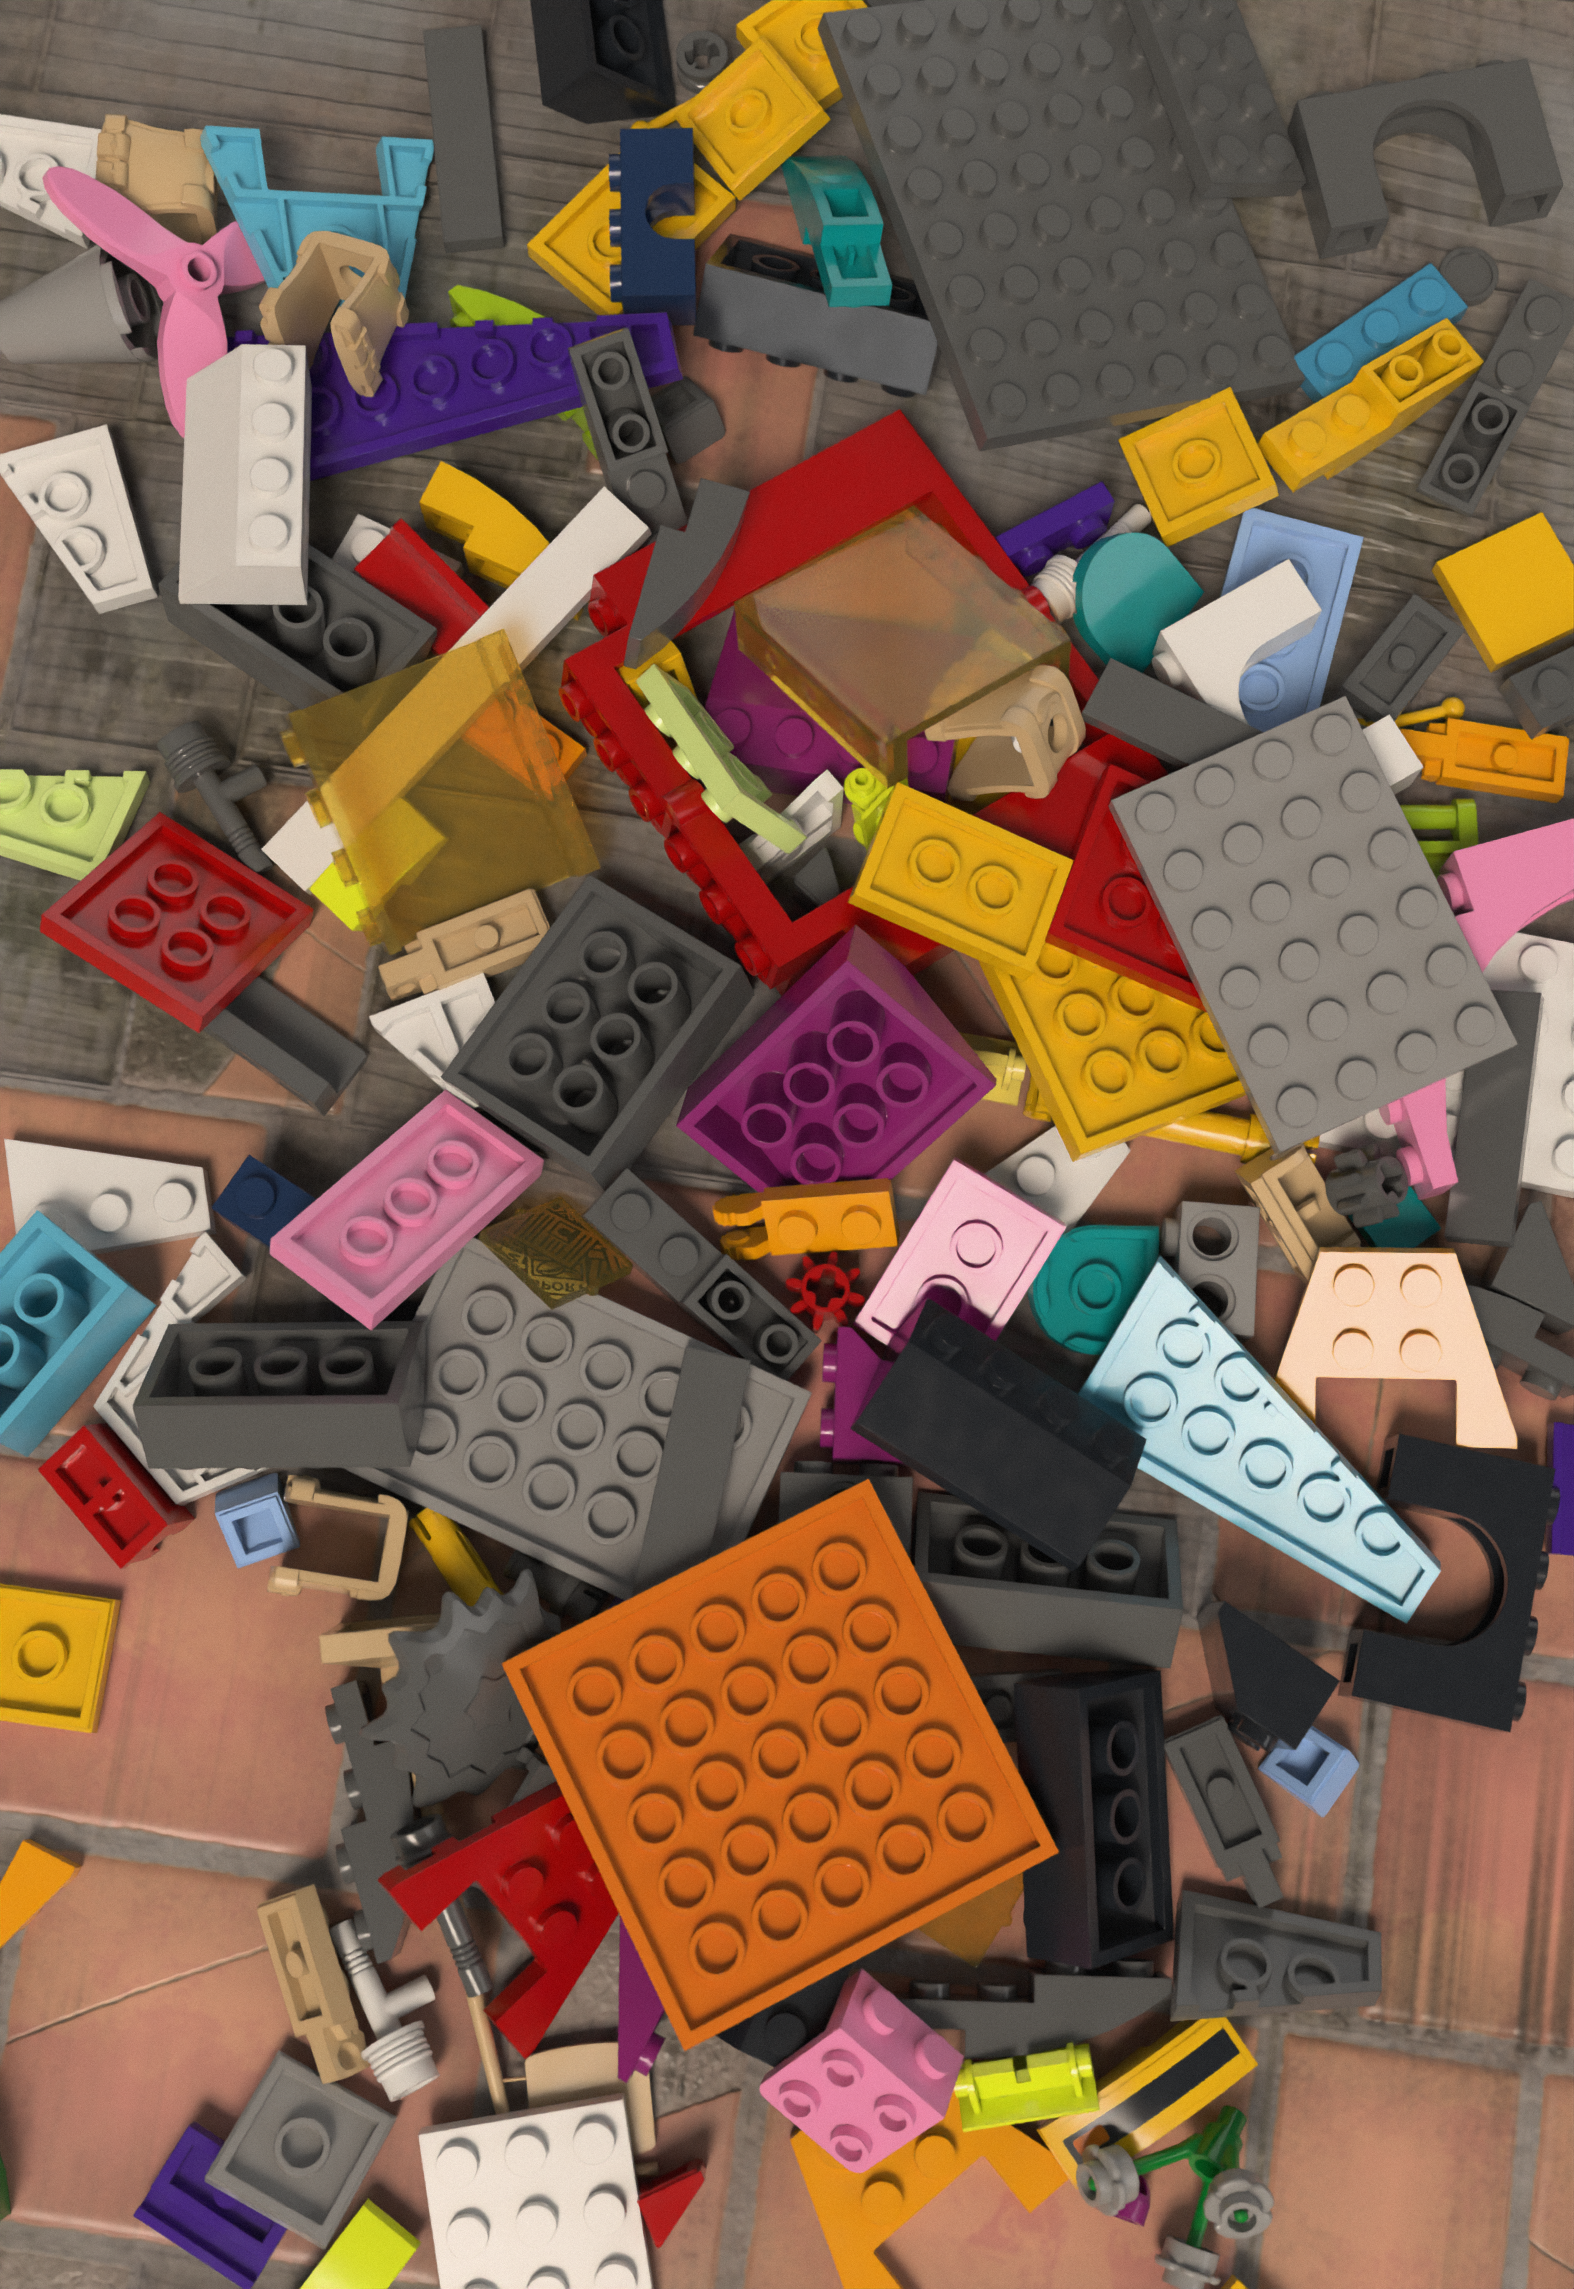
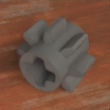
[1326,1144,1408,1228]

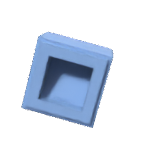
[215,1473,300,1568]
[1258,1726,1359,1817]

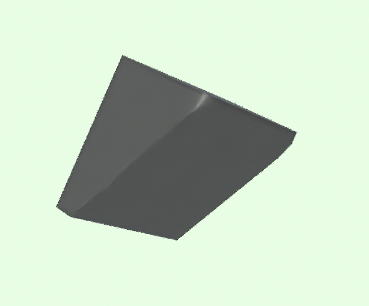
[651,376,725,464]
[793,847,840,913]

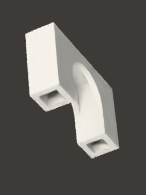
[1152,559,1423,795]

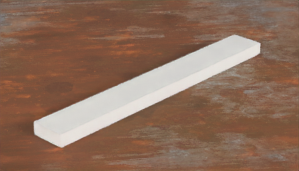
[261,487,652,895]

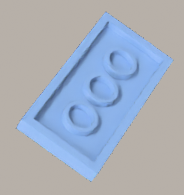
[1219,508,1364,732]

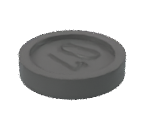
[1438,247,1499,307]

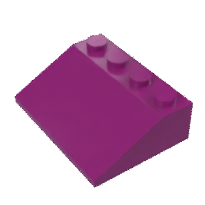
[705,607,976,804]
[676,925,997,1192]

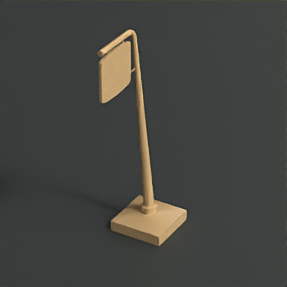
[319,1613,659,2178]

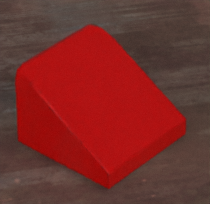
[637,2158,706,2249]

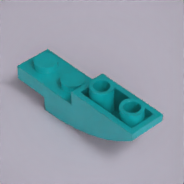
[781,155,893,308]

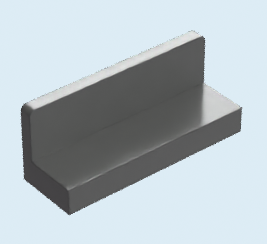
[203,976,368,1117]

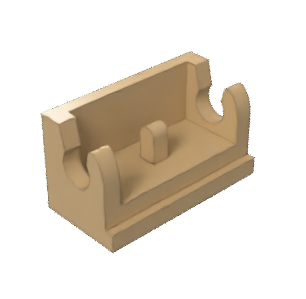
[1234,1143,1361,1284]

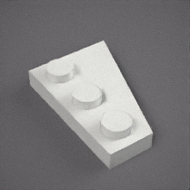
[0,424,158,614]
[4,1139,216,1255]

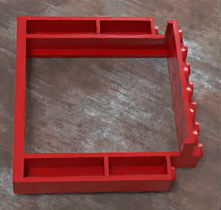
[559,409,1169,997]

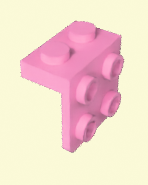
[759,1969,964,2173]

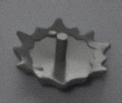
[360,1569,561,1807]

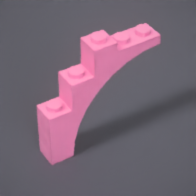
[1379,818,1574,1200]

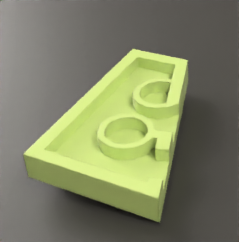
[636,664,807,855]
[0,769,150,881]

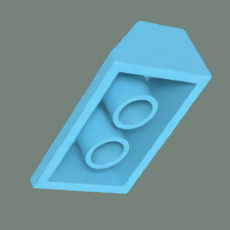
[0,1210,157,1457]

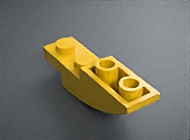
[1258,318,1484,492]

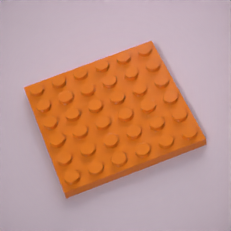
[501,1479,1059,2051]

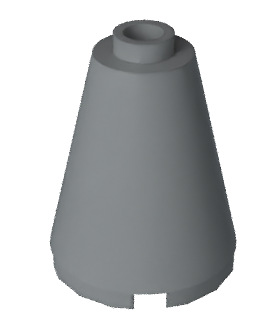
[0,245,162,364]

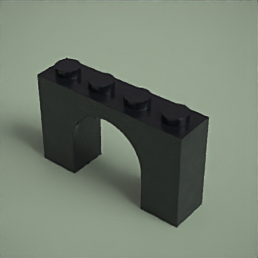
[1338,1434,1560,1733]

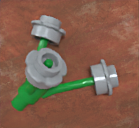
[1076,2105,1274,2289]

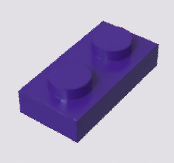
[996,481,1115,577]

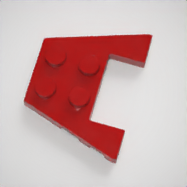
[377,1781,619,2060]

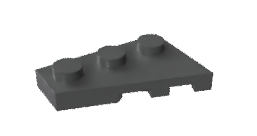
[1170,1890,1382,2021]

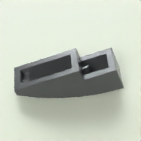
[624,478,750,669]

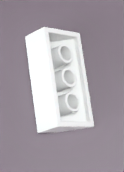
[178,344,312,605]

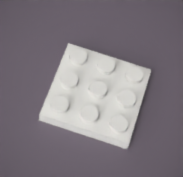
[418,2093,654,2289]

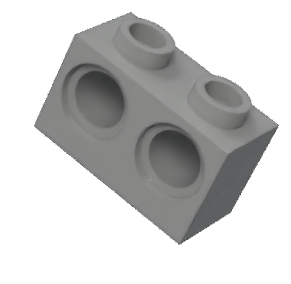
[1160,1201,1260,1344]

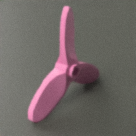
[42,166,265,438]

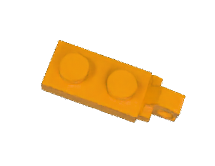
[1399,718,1569,803]

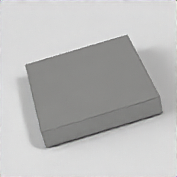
[204,2050,397,2250]

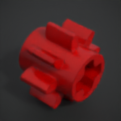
[785,1251,865,1334]

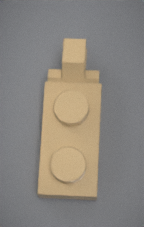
[378,888,550,1001]
[256,1884,370,2084]

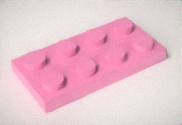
[270,1089,544,1330]

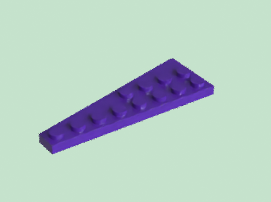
[227,312,683,481]

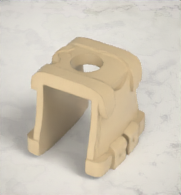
[96,114,221,245]
[259,231,409,397]
[924,654,1086,801]
[267,1475,409,1601]

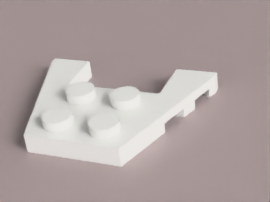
[93,1232,269,1506]

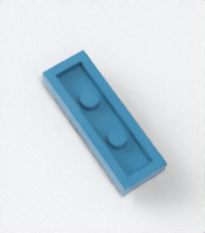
[1294,263,1468,404]

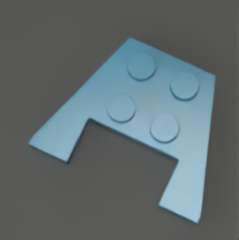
[200,125,434,315]

